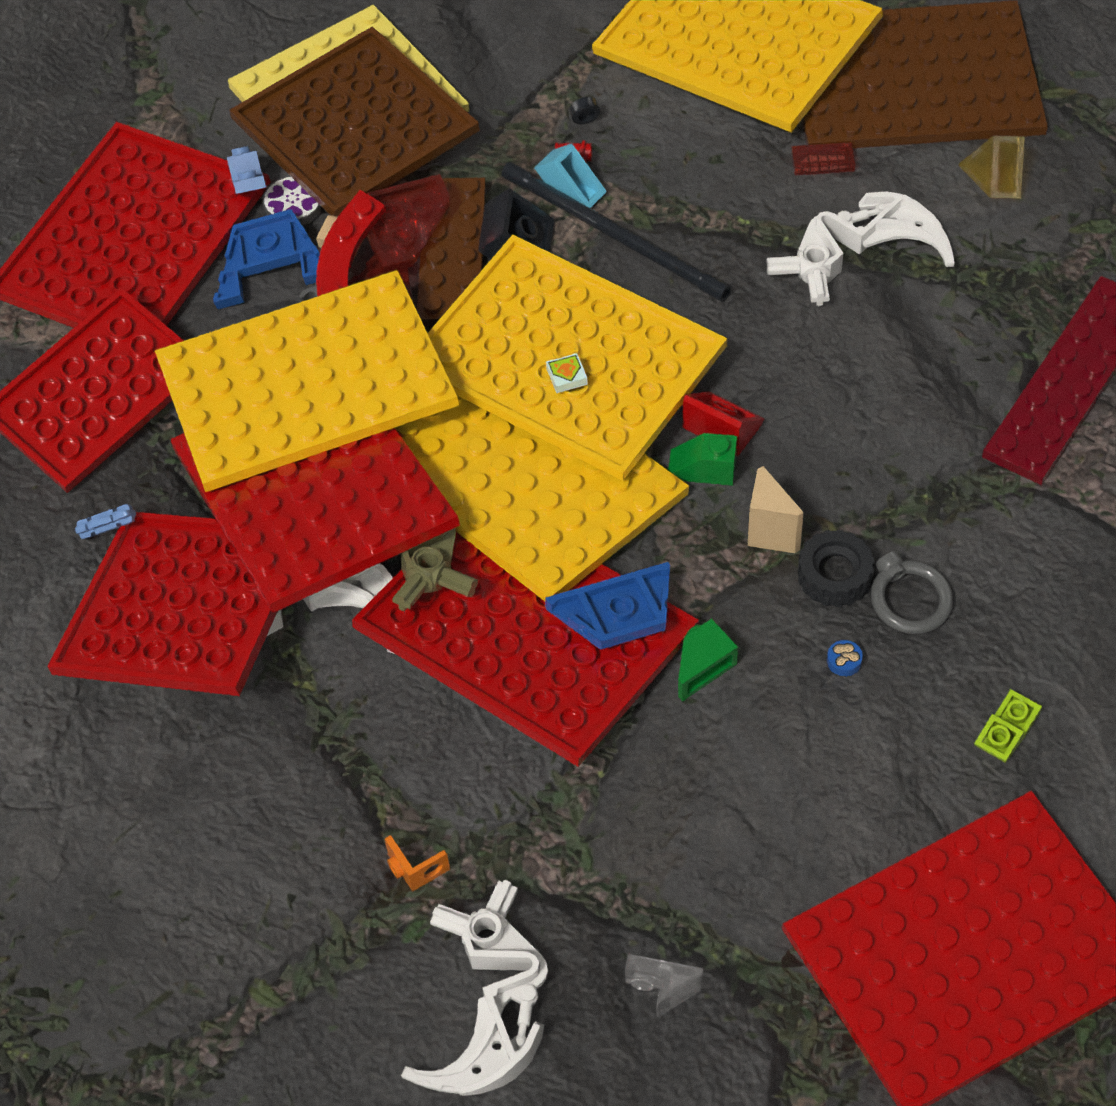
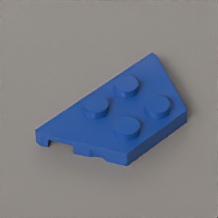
[545,562,670,650]

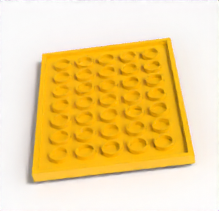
[592,0,882,132]
[428,235,727,481]
[155,270,459,492]
[395,396,689,601]

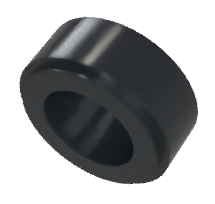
[569,97,600,124]

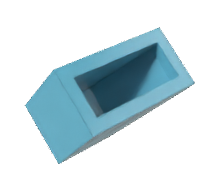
[534,143,607,208]

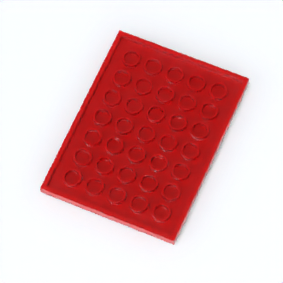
[0,122,270,328]
[170,428,460,613]
[352,532,699,767]
[782,791,1116,1106]

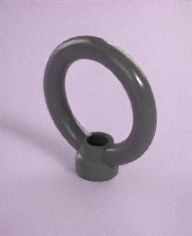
[871,551,953,634]

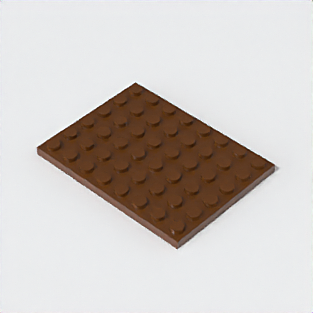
[802,0,1048,152]

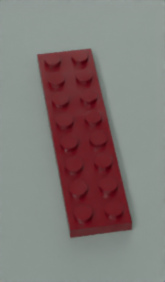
[982,276,1116,486]

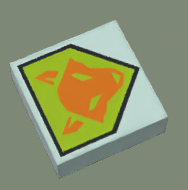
[546,353,588,393]

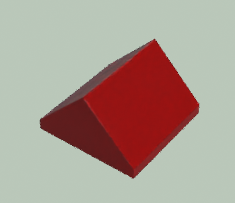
[683,391,765,456]

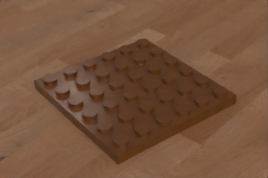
[229,26,480,216]

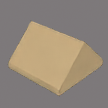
[748,466,804,553]

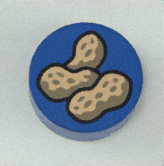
[827,640,863,676]

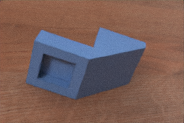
[226,146,266,194]

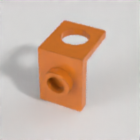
[384,835,450,892]

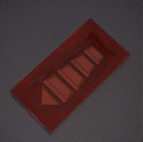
[791,142,855,175]

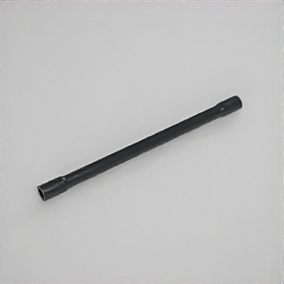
[501,161,732,302]

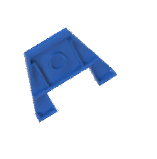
[213,209,320,309]

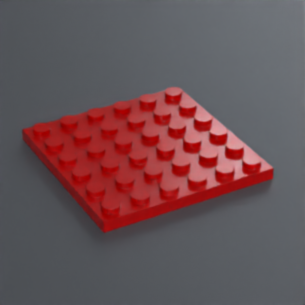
[47,512,278,696]

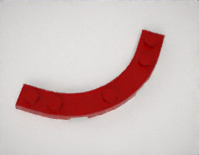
[316,190,386,296]

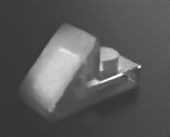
[625,954,703,1017]

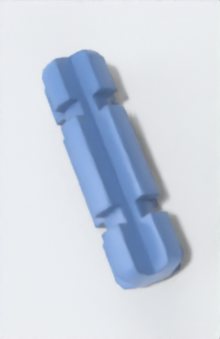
[75,504,136,539]

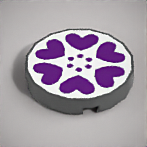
[263,176,321,226]

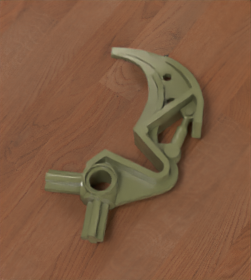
[392,528,478,611]

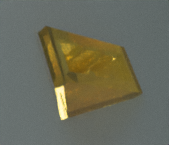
[958,136,1025,199]

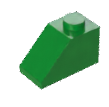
[668,433,737,486]
[678,618,738,702]

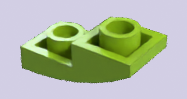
[974,689,1042,763]

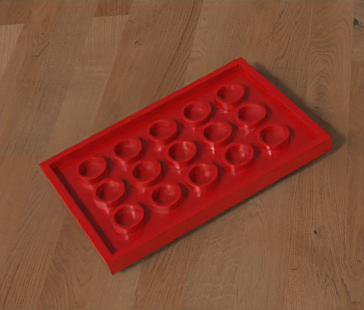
[0,288,184,493]

